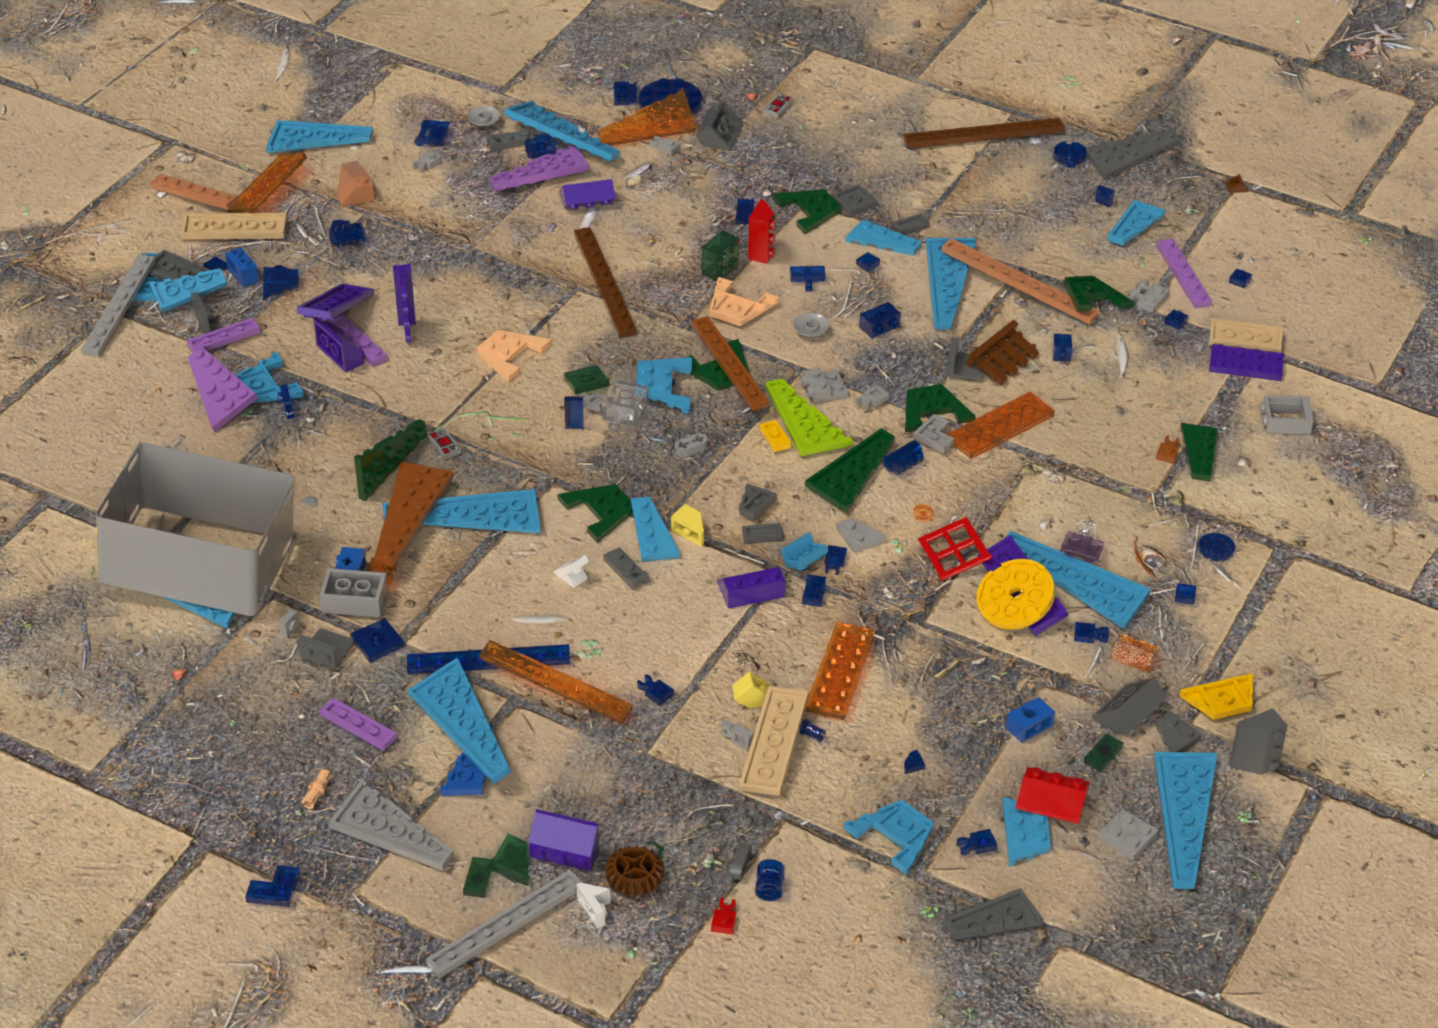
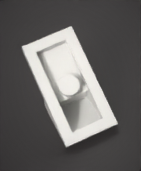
[553,555,589,587]
[576,883,611,929]

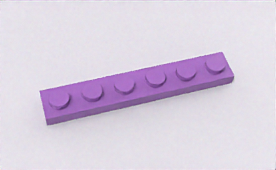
[1156,239,1212,308]
[318,313,388,367]

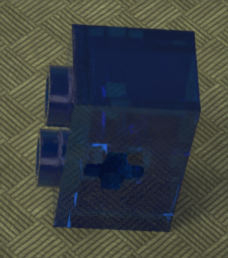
[859,302,901,339]

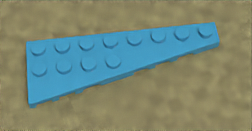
[504,100,621,161]
[925,238,976,330]
[382,489,541,533]
[1005,531,1151,629]
[407,658,511,784]
[1154,752,1217,889]

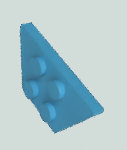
[1002,797,1051,866]

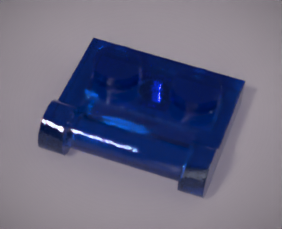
[414,120,450,146]

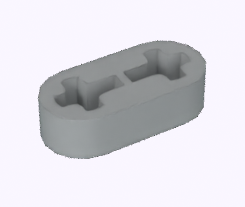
[675,433,707,457]

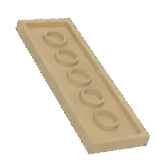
[181,213,287,240]
[739,686,809,796]

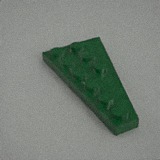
[354,419,427,501]
[805,428,895,513]

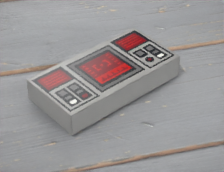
[763,93,793,118]
[428,428,461,460]

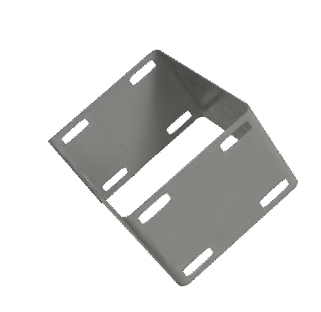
[96,441,294,616]

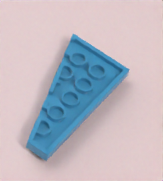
[266,120,373,153]

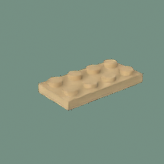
[1209,318,1283,353]

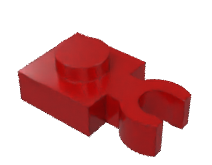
[711,897,737,935]

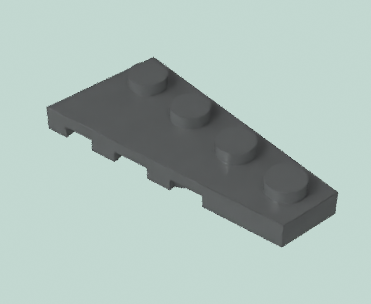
[944,888,1044,940]

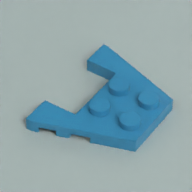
[235,351,304,403]
[635,357,692,414]
[843,800,934,875]

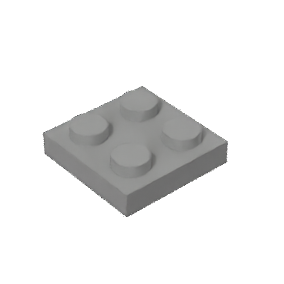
[1097,809,1158,860]

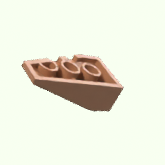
[337,161,374,207]

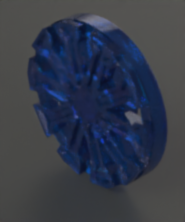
[1198,533,1235,562]

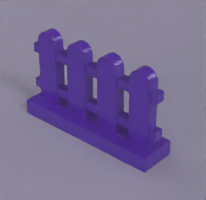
[393,264,416,343]

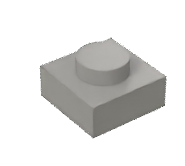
[279,609,299,638]

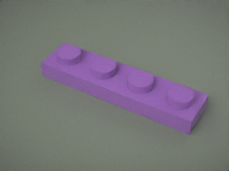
[186,318,260,353]
[320,698,397,751]

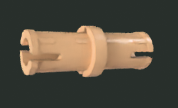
[301,769,332,809]

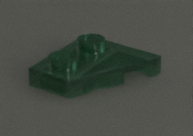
[489,834,530,886]

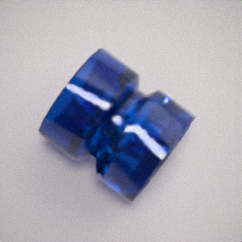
[755,859,785,901]

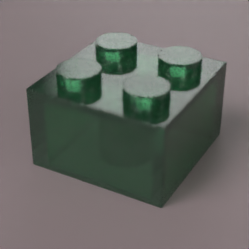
[702,231,740,282]

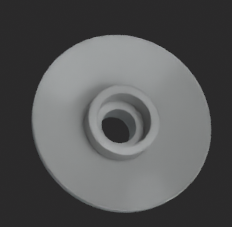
[468,106,500,126]
[794,313,829,337]

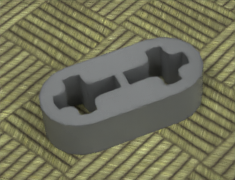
[730,843,752,880]

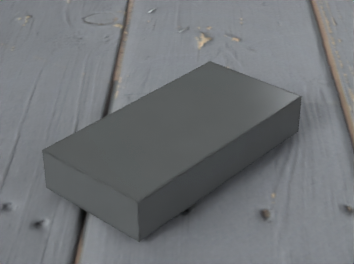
[891,214,929,235]
[742,523,783,544]

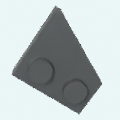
[739,484,777,520]
[1156,711,1201,752]

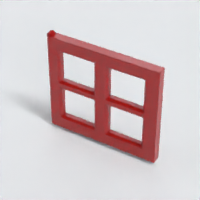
[918,517,993,581]

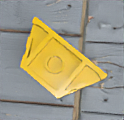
[1179,673,1253,720]

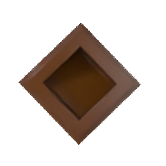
[1225,174,1248,193]

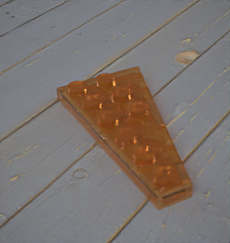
[598,88,696,146]

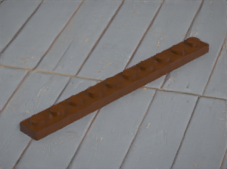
[903,118,1064,149]
[574,227,637,338]

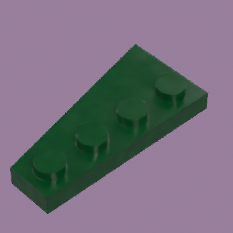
[1180,423,1218,482]

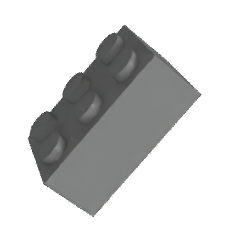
[319,568,388,617]

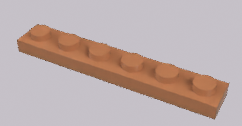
[150,174,238,210]

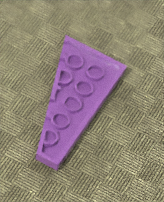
[489,144,589,191]
[188,346,258,432]

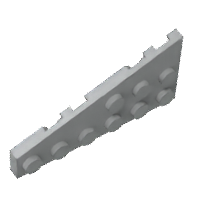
[329,779,454,871]

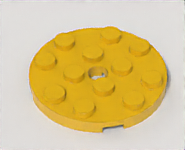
[976,559,1056,630]

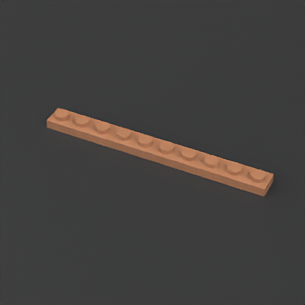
[941,238,1100,325]

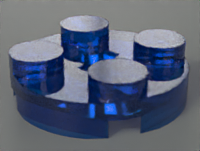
[525,134,557,159]
[1053,141,1086,168]

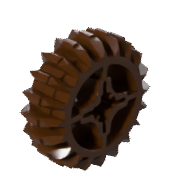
[605,844,664,899]

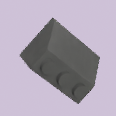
[695,100,743,151]
[1091,677,1167,734]
[1229,709,1288,775]

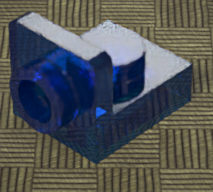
[802,574,826,607]

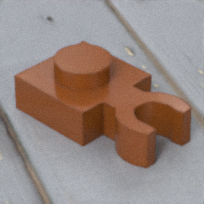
[1156,435,1179,464]

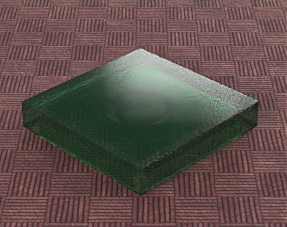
[563,365,610,395]

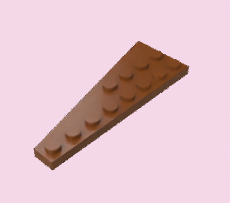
[374,462,454,567]

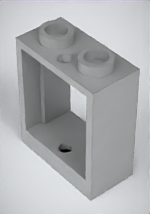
[1260,395,1314,434]

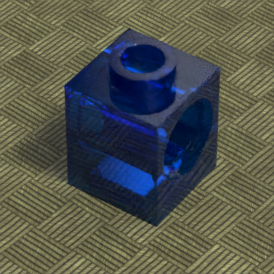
[1052,334,1072,362]

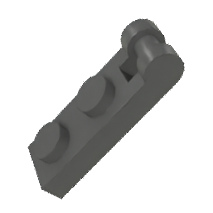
[486,129,535,151]
[603,547,650,589]

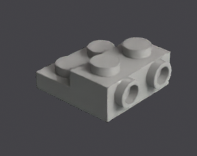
[800,368,848,404]

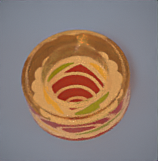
[913,504,933,522]

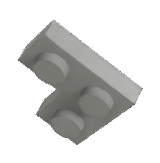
[913,414,955,454]

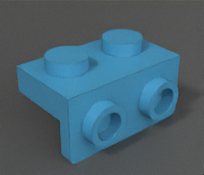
[781,532,829,570]

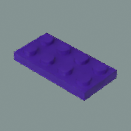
[1209,344,1284,381]

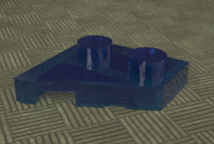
[262,267,299,300]

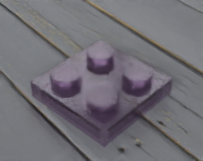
[1060,531,1105,563]

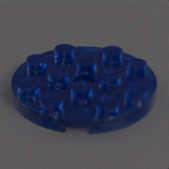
[639,78,702,121]

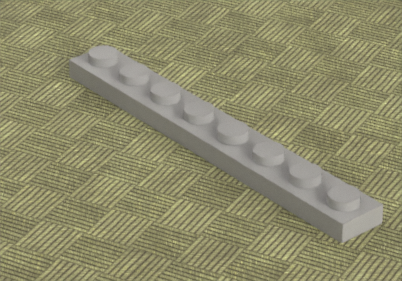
[81,254,156,357]
[426,870,583,978]

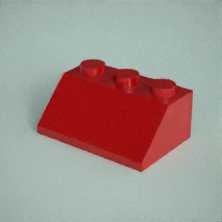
[748,199,776,264]
[1015,767,1090,824]

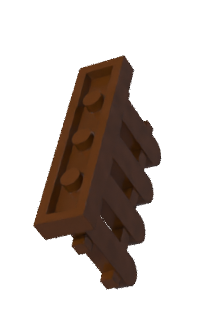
[965,319,1039,385]

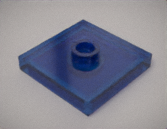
[350,618,405,663]

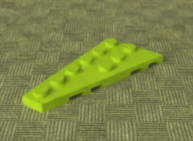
[765,379,853,457]

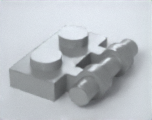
[1128,279,1170,313]

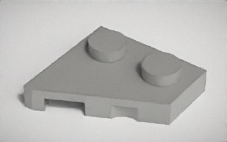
[836,518,886,553]

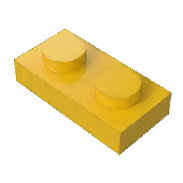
[759,420,791,452]

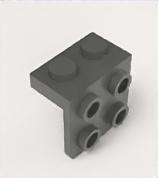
[944,337,986,380]
[298,629,354,669]

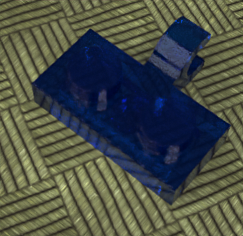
[790,266,826,292]

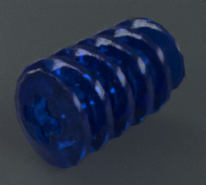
[328,222,366,248]
[883,440,924,475]

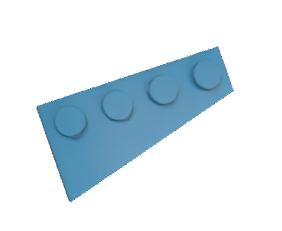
[1107,200,1166,246]
[846,220,922,256]
[149,269,228,312]
[631,497,680,562]

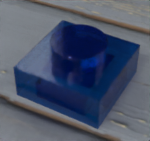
[1095,185,1115,207]
[856,252,881,272]
[1229,268,1252,289]
[1164,309,1189,330]
[1174,583,1197,605]

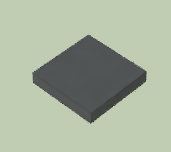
[831,184,878,216]

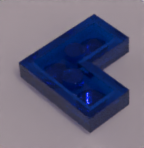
[245,865,300,907]

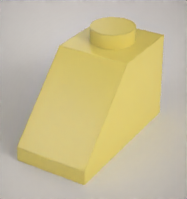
[671,504,704,547]
[732,671,775,709]

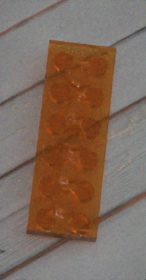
[227,152,307,213]
[947,391,1055,459]
[805,622,875,720]

